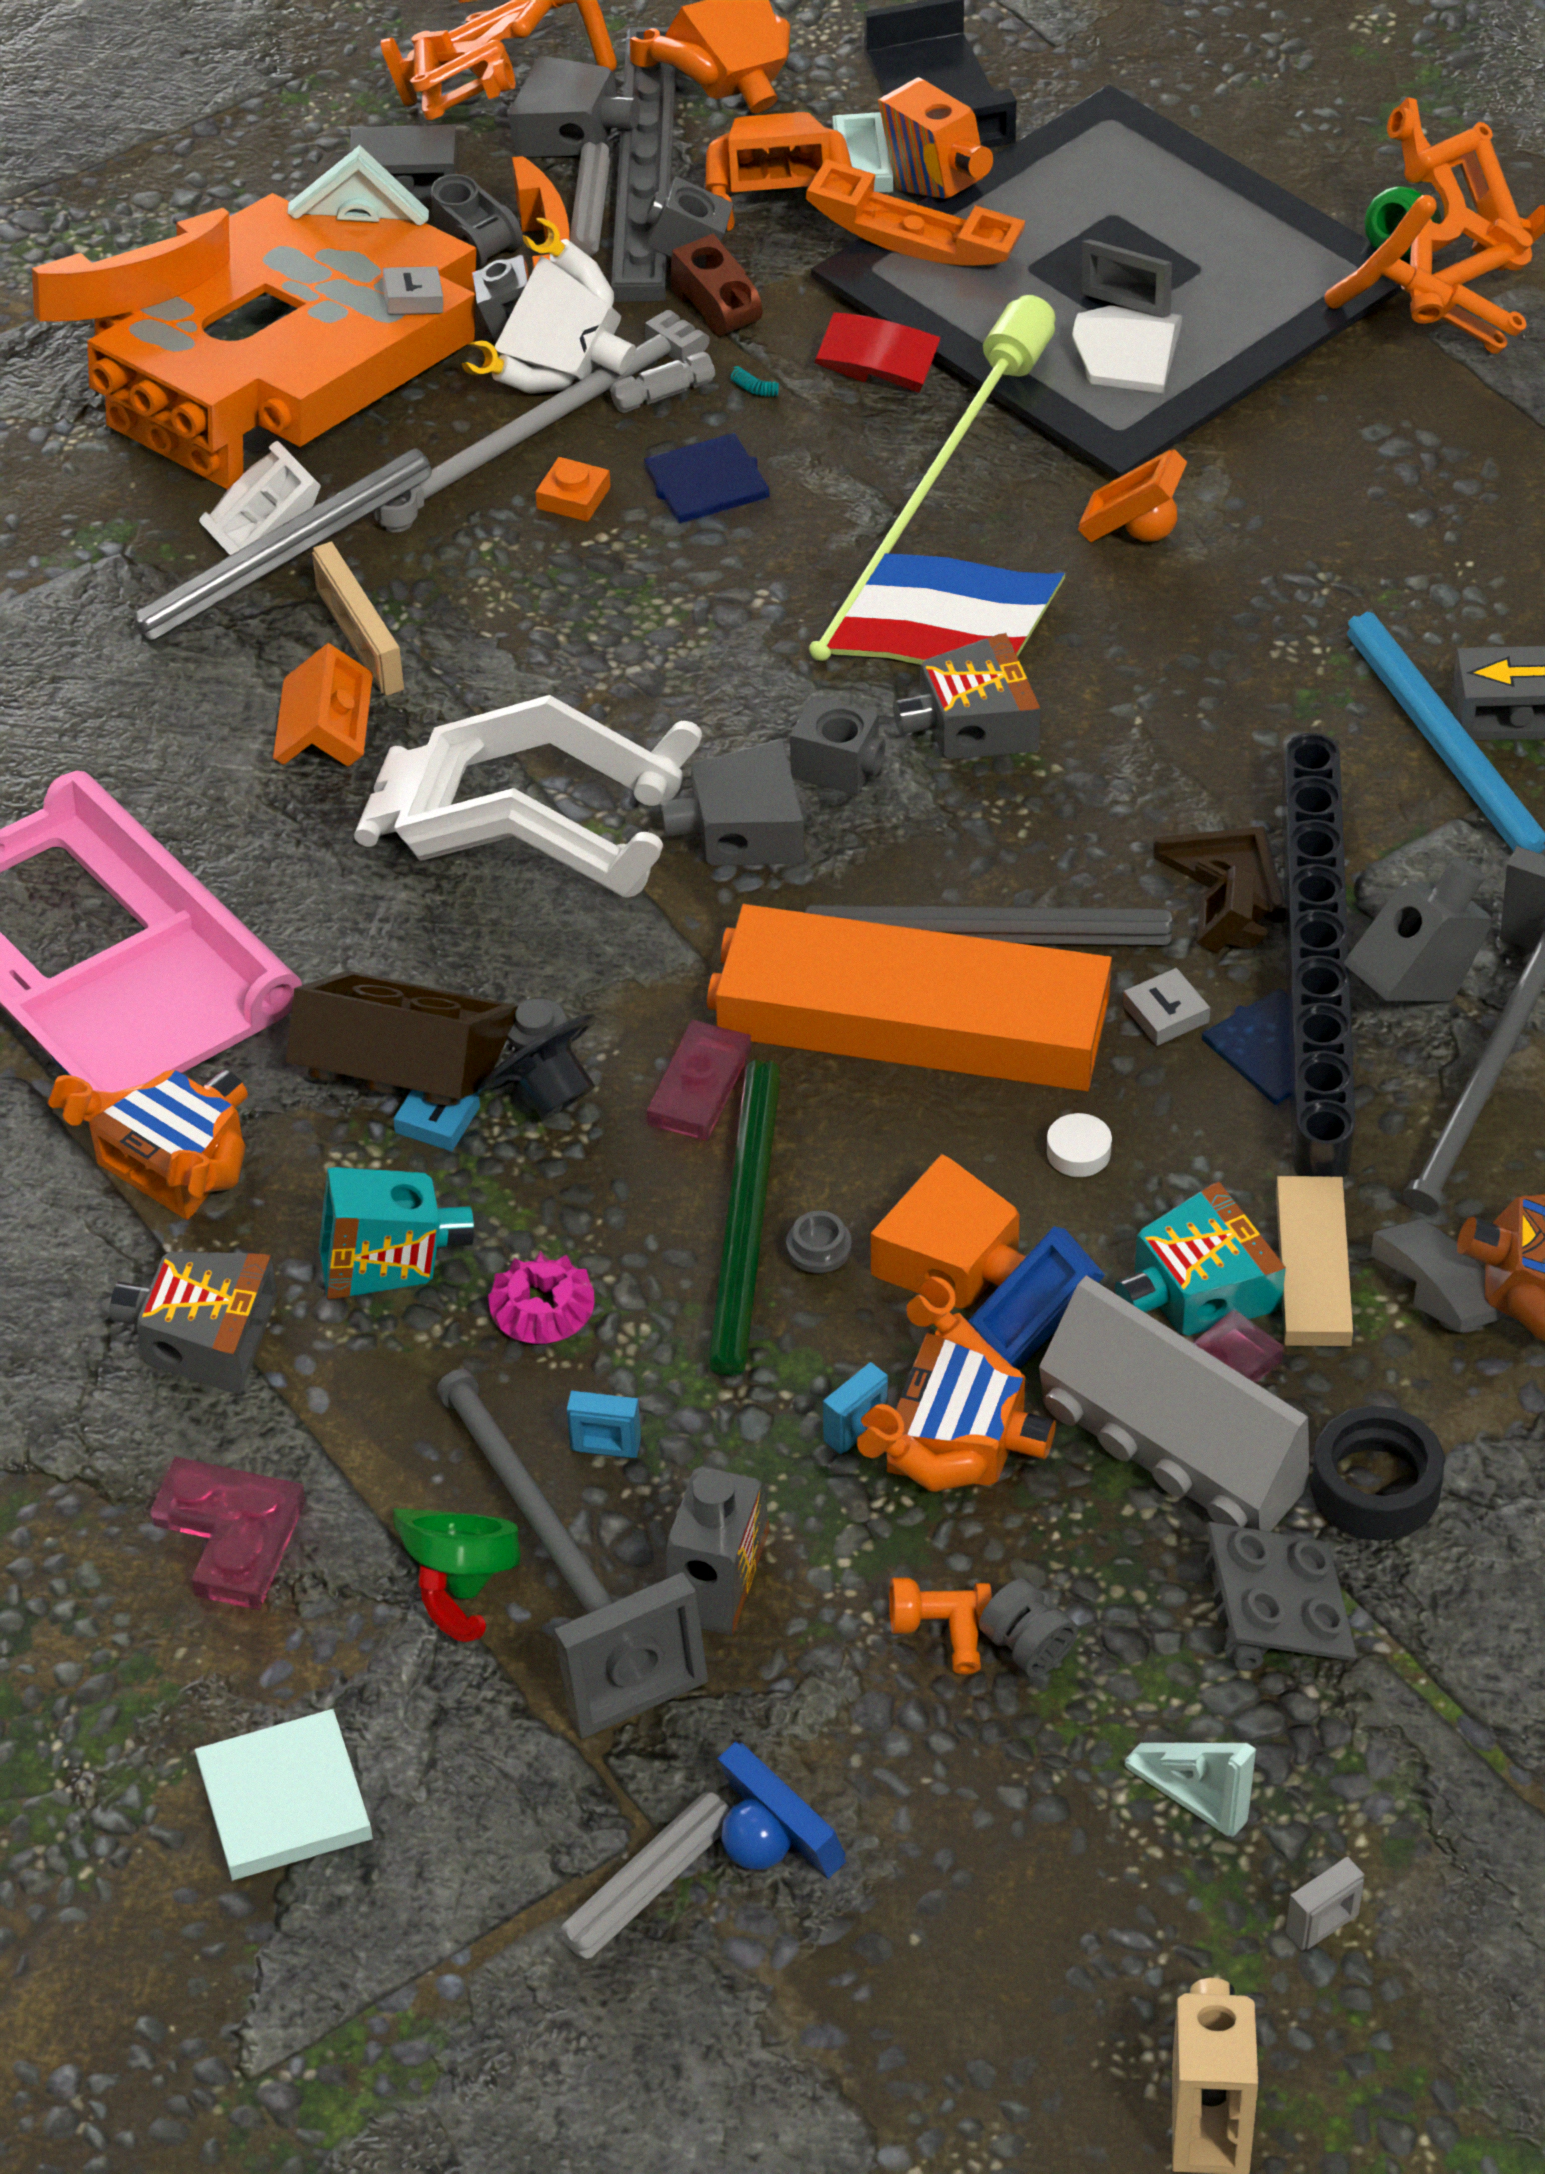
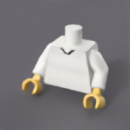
[462,218,636,394]

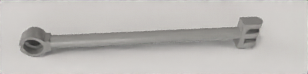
[373,310,710,532]

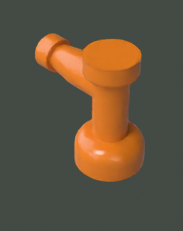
[889,1577,992,1674]

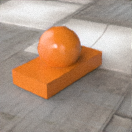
[1078,449,1187,543]

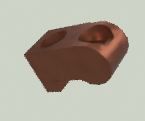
[671,233,763,336]

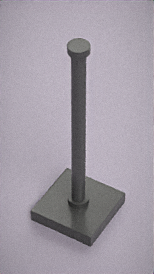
[1403,846,1545,1214]
[437,1369,708,1740]

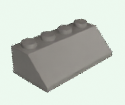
[1039,1275,1310,1532]

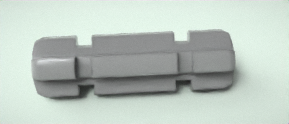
[610,351,715,413]

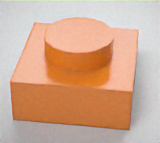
[535,457,611,522]

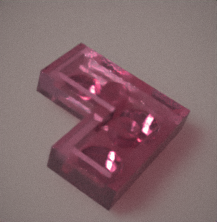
[151,1456,306,1610]

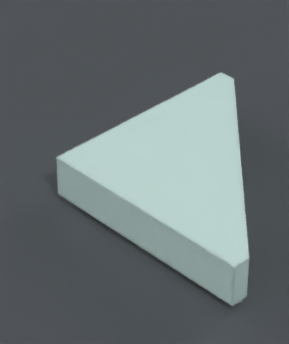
[288,145,429,225]
[1125,1743,1256,1838]

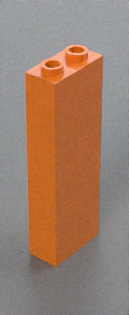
[707,904,1112,1092]

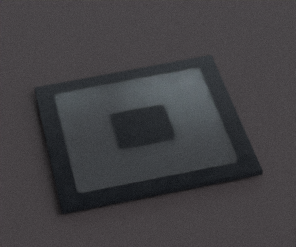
[811,84,1408,479]

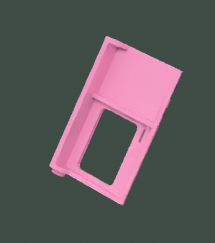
[0,771,302,1092]

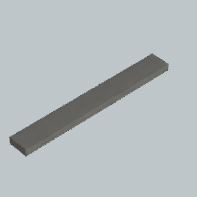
[611,27,677,302]

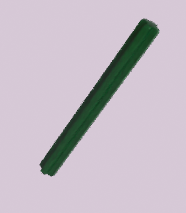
[709,1059,780,1377]

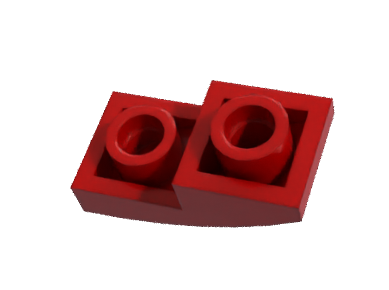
[815,313,941,393]

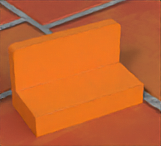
[273,643,373,767]

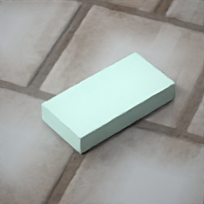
[832,112,893,192]

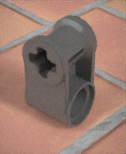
[431,174,523,270]

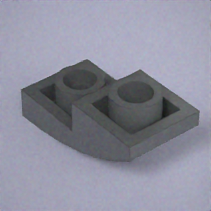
[1371,1218,1508,1332]

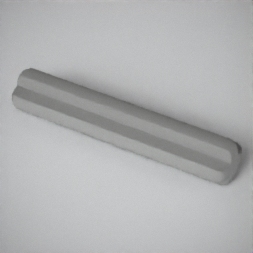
[570,142,610,257]
[561,1791,730,1959]

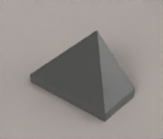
[1081,239,1172,318]

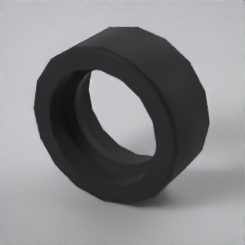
[1310,1405,1445,1541]

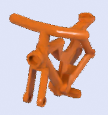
[381,0,617,120]
[1324,97,1545,354]

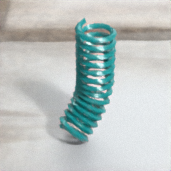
[731,366,779,397]

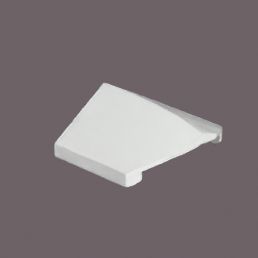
[1072,306,1182,394]
[199,441,321,555]

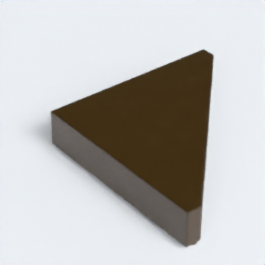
[1153,826,1286,923]

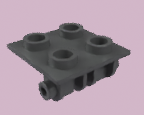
[1205,1521,1358,1670]

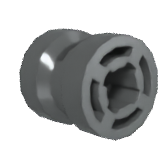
[979,1578,1078,1677]

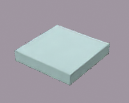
[195,1709,373,1881]

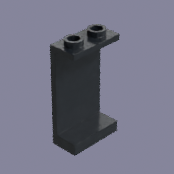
[864,0,1017,148]

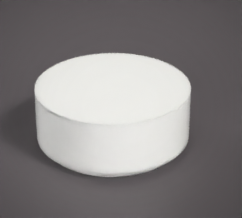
[1047,1113,1112,1177]

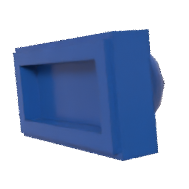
[968,1226,1105,1370]
[717,1741,846,1879]

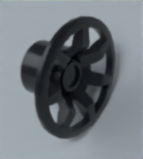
[477,1014,597,1121]

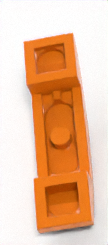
[512,156,570,270]
[806,159,1026,265]
[32,208,230,322]

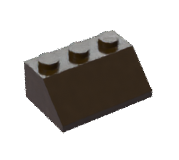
[286,970,518,1105]

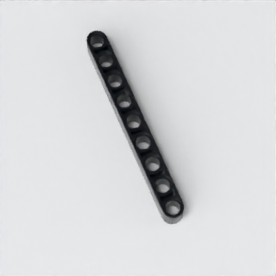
[1281,733,1356,1178]

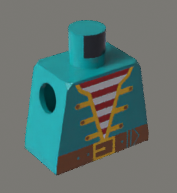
[318,1167,474,1299]
[1115,1182,1286,1336]

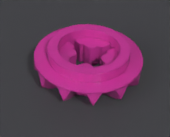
[488,1251,595,1344]

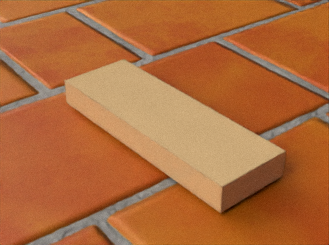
[312,541,404,696]
[1276,1176,1353,1346]

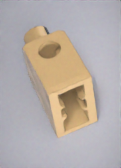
[1172,1978,1258,2174]

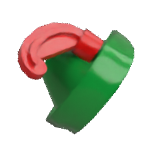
[393,1508,521,1642]

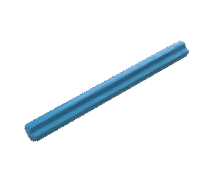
[1347,612,1545,854]

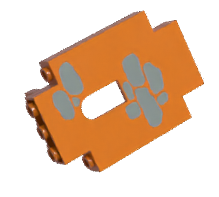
[87,193,476,490]

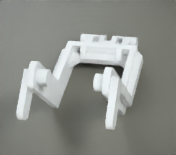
[354,695,702,897]

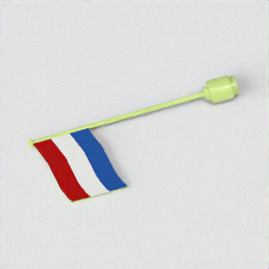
[809,295,1065,665]

